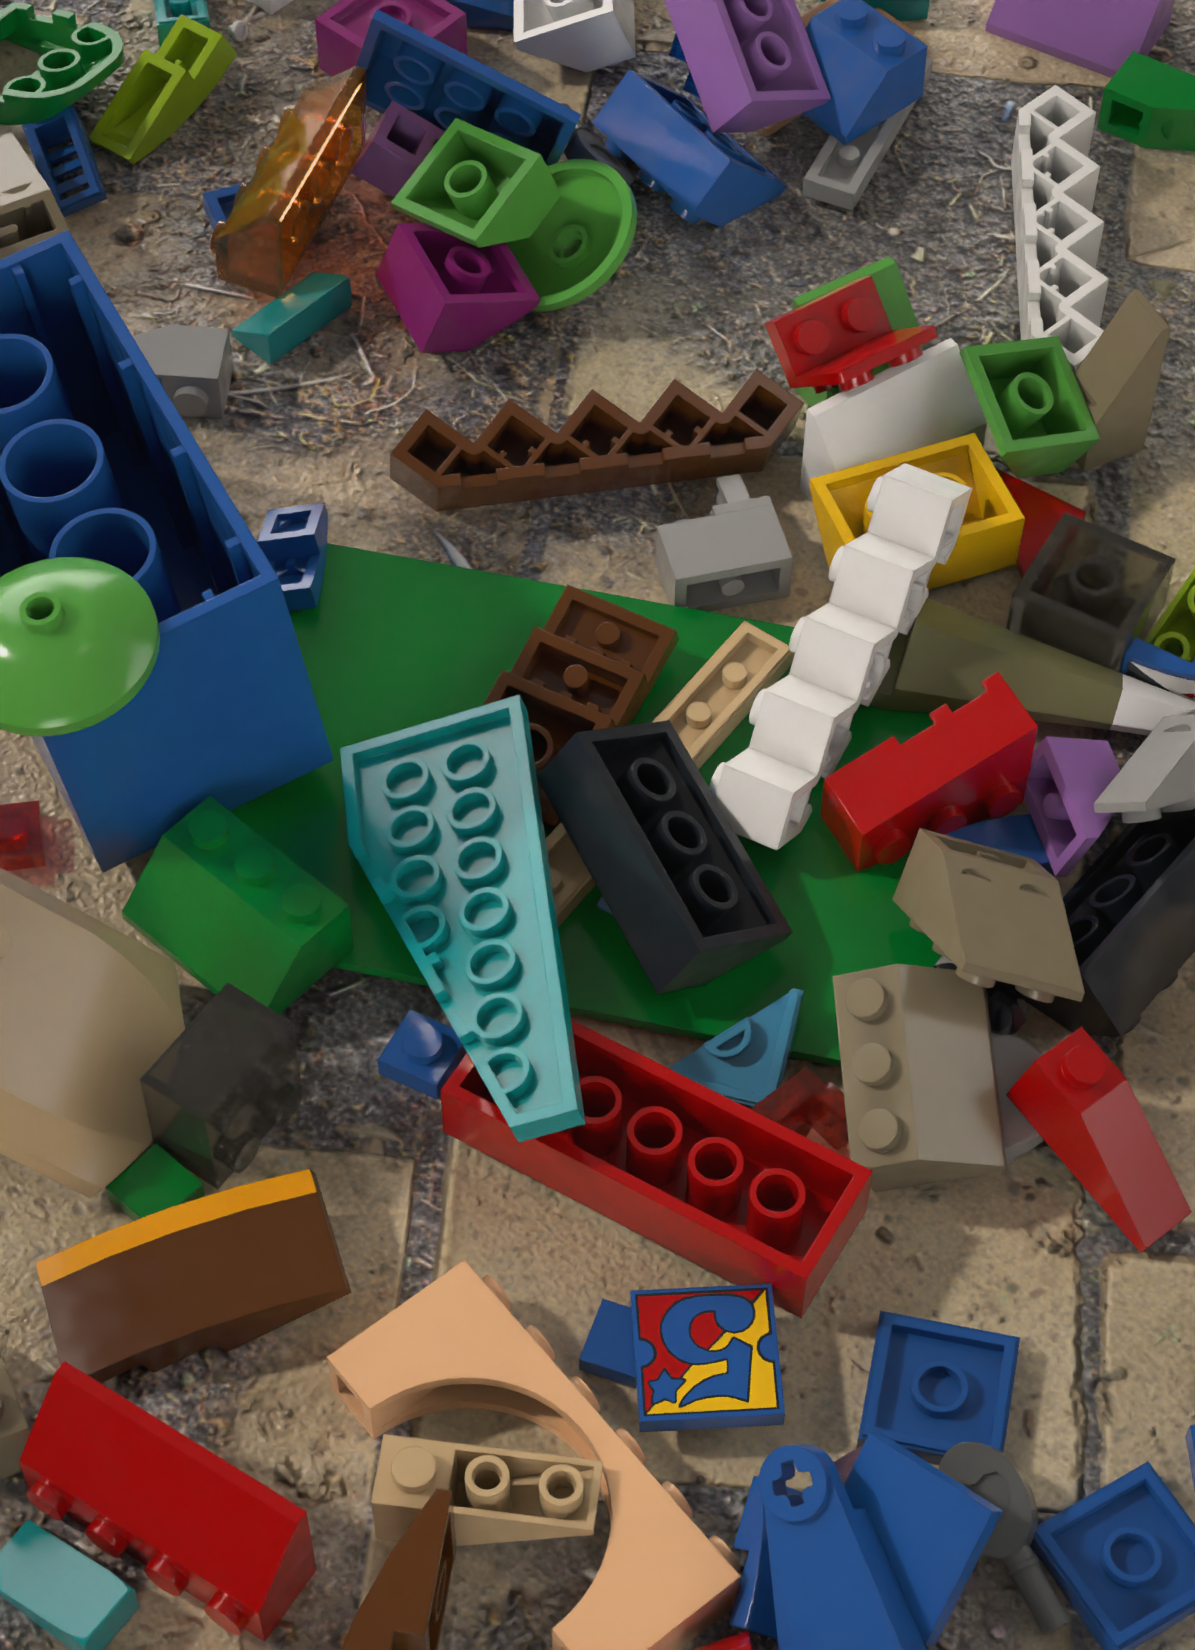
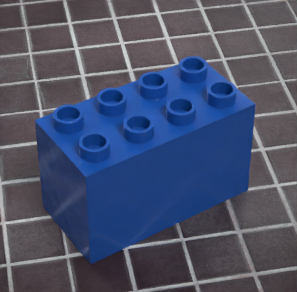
[0,230,333,873]

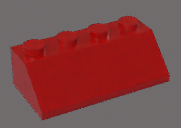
[19,1361,317,1642]

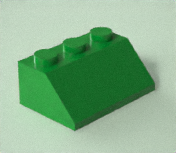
[122,796,354,1031]

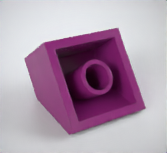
[376,223,541,353]

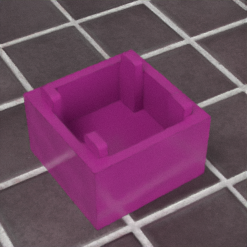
[315,0,468,87]

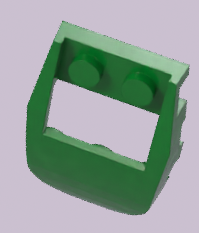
[0,2,124,125]

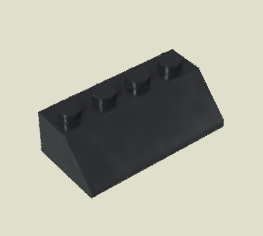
[537,720,793,994]
[1020,809,1195,1037]

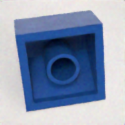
[802,0,927,145]

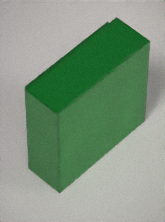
[105,1143,205,1221]

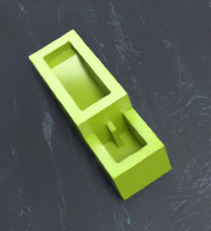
[88,14,238,165]

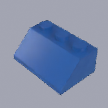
[592,69,787,227]

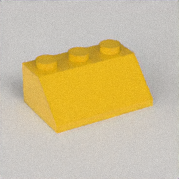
[809,433,1025,590]

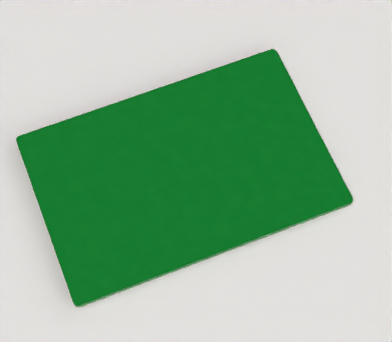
[230,543,975,1067]

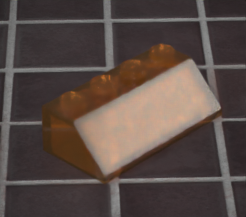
[210,66,366,299]

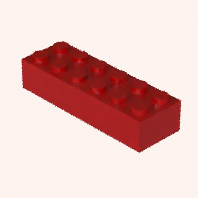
[440,1019,873,1319]

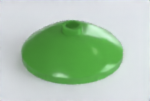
[506,159,637,312]
[0,557,160,737]

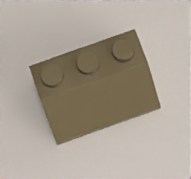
[832,964,1008,1193]

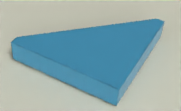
[668,988,804,1114]

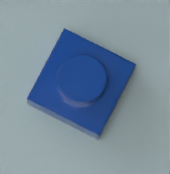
[378,1009,467,1100]

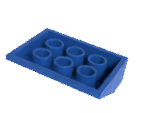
[346,9,581,166]

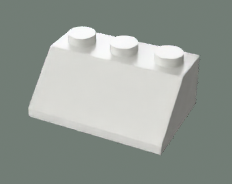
[514,0,636,73]
[800,338,987,503]

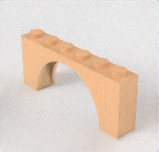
[327,1260,741,1650]

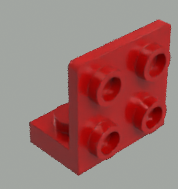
[764,276,938,394]

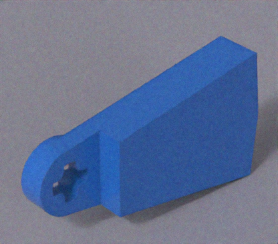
[758,1444,927,1650]

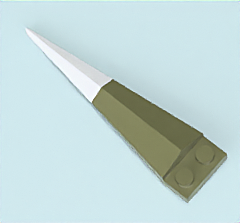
[870,598,1195,736]

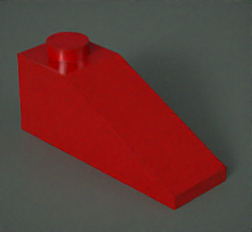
[1006,1026,1192,1253]

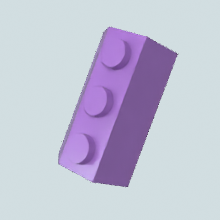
[664,0,831,133]
[985,0,1174,78]

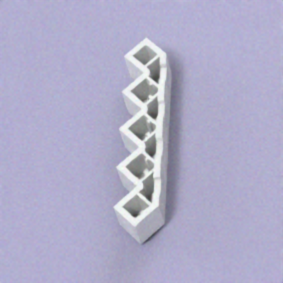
[1011,85,1109,374]
[709,463,972,851]

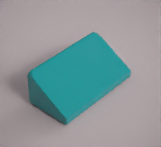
[231,272,352,364]

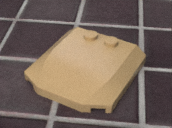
[0,868,185,1198]

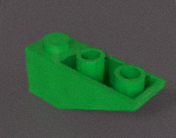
[1097,51,1195,151]

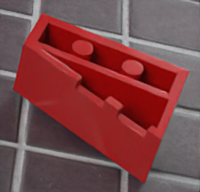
[820,671,1038,872]

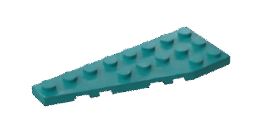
[340,695,586,1142]

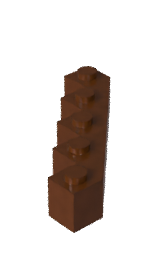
[390,369,804,512]

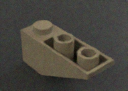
[1074,289,1170,472]

